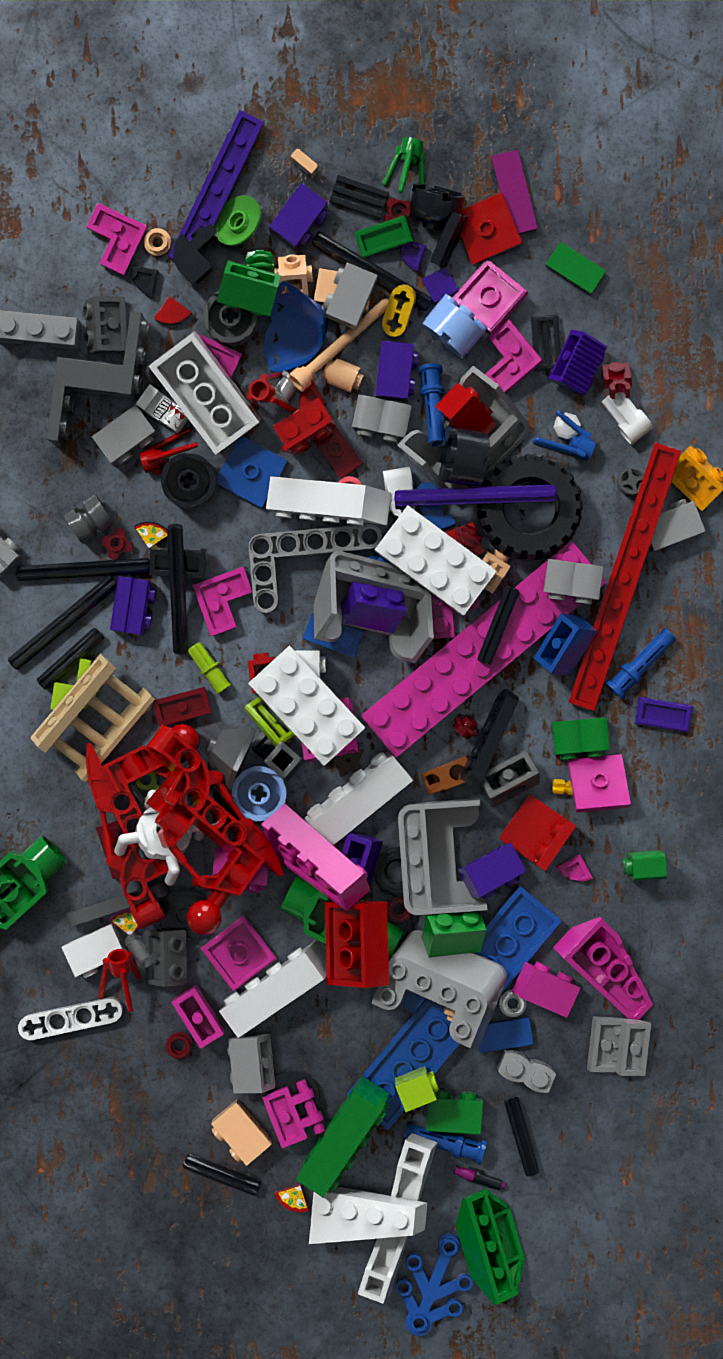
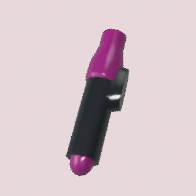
[453,1166,506,1190]

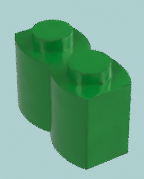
[550,717,610,760]
[622,850,667,882]

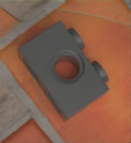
[479,751,540,808]

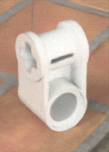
[383,467,415,519]

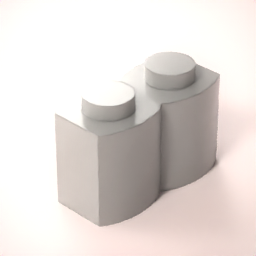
[352,395,412,443]
[543,559,603,605]
[496,1048,556,1093]

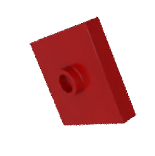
[461,192,523,265]

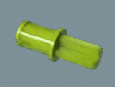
[188,642,231,694]

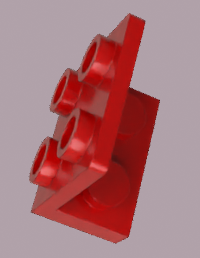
[273,397,337,455]
[499,794,576,871]

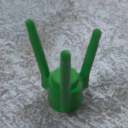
[382,137,426,193]

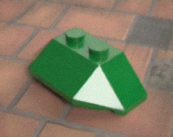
[455,1189,525,1305]

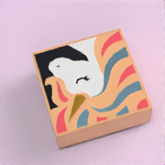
[291,149,318,179]

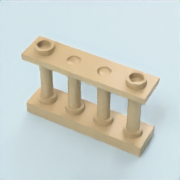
[30,654,155,782]

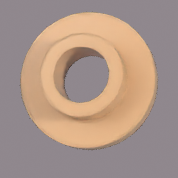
[144,228,171,256]

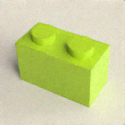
[395,1066,440,1112]

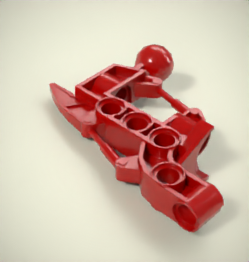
[86,724,200,930]
[146,725,284,935]

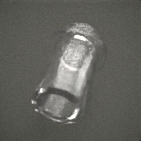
[124,933,154,969]

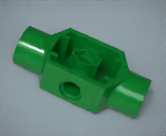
[0,835,68,930]
[279,875,403,960]

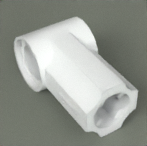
[601,392,654,445]

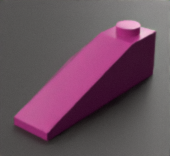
[553,917,653,1020]

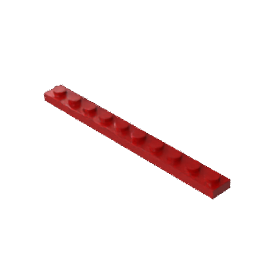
[569,442,682,711]

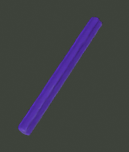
[394,485,557,506]

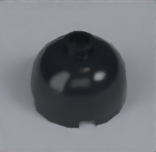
[409,183,465,230]

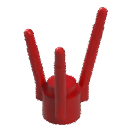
[246,372,297,413]
[140,427,198,476]
[98,949,141,1012]

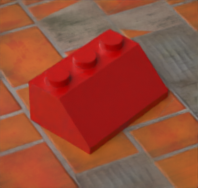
[325,901,389,988]

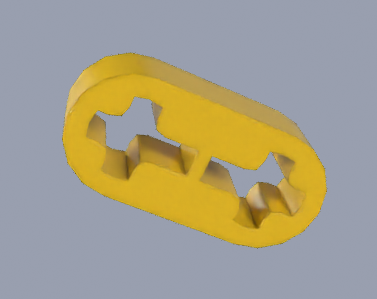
[382,284,416,337]

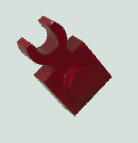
[601,362,632,399]

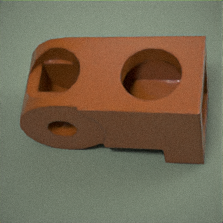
[421,754,469,794]

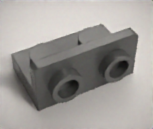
[82,296,127,354]
[145,929,187,987]

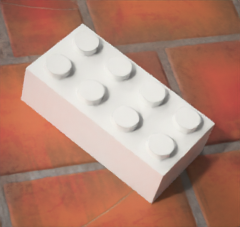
[149,331,261,455]
[375,505,496,616]
[248,646,365,766]

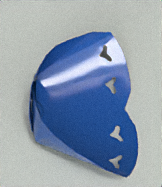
[264,281,329,372]

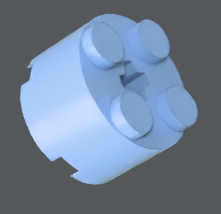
[422,294,487,358]
[231,765,287,821]

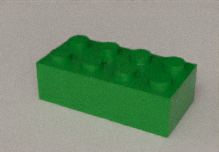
[295,1075,389,1198]

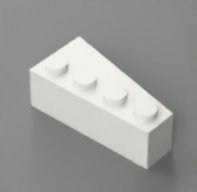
[266,476,391,526]

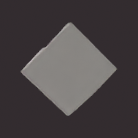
[587,1016,651,1076]

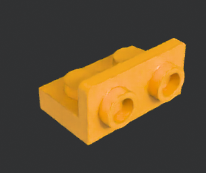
[672,445,723,511]

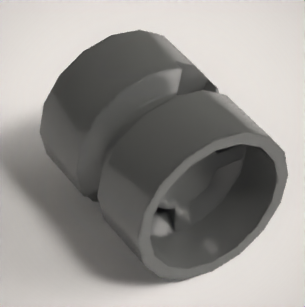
[64,494,115,545]

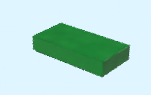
[354,214,415,258]
[545,242,606,295]

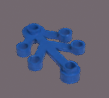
[396,1233,473,1336]

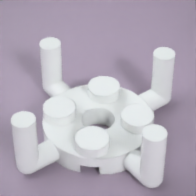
[114,790,205,886]

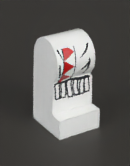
[136,384,188,434]

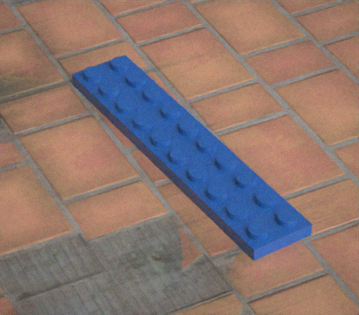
[346,885,562,1130]

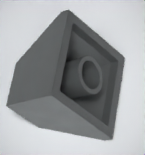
[206,727,257,797]

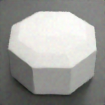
[553,412,581,440]

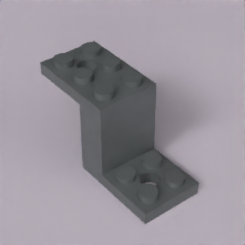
[47,311,150,446]

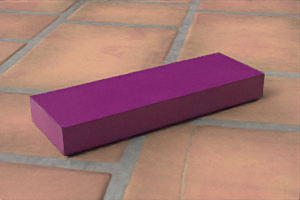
[491,150,537,234]

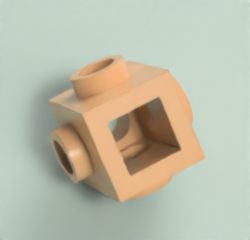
[274,255,313,296]

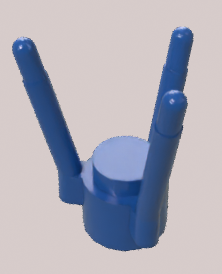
[532,410,595,461]

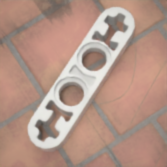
[18,997,123,1040]

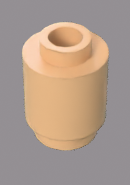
[322,358,364,393]

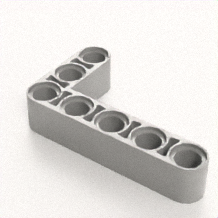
[249,524,382,614]

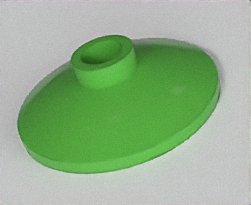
[214,195,261,246]

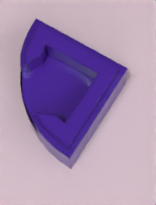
[400,241,427,273]

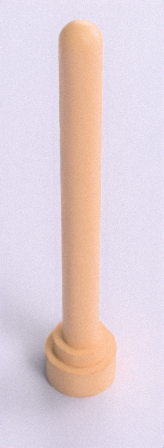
[288,299,389,392]

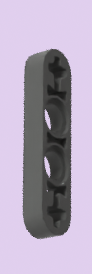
[66,881,170,927]

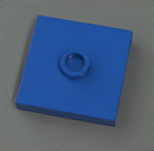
[216,436,288,508]

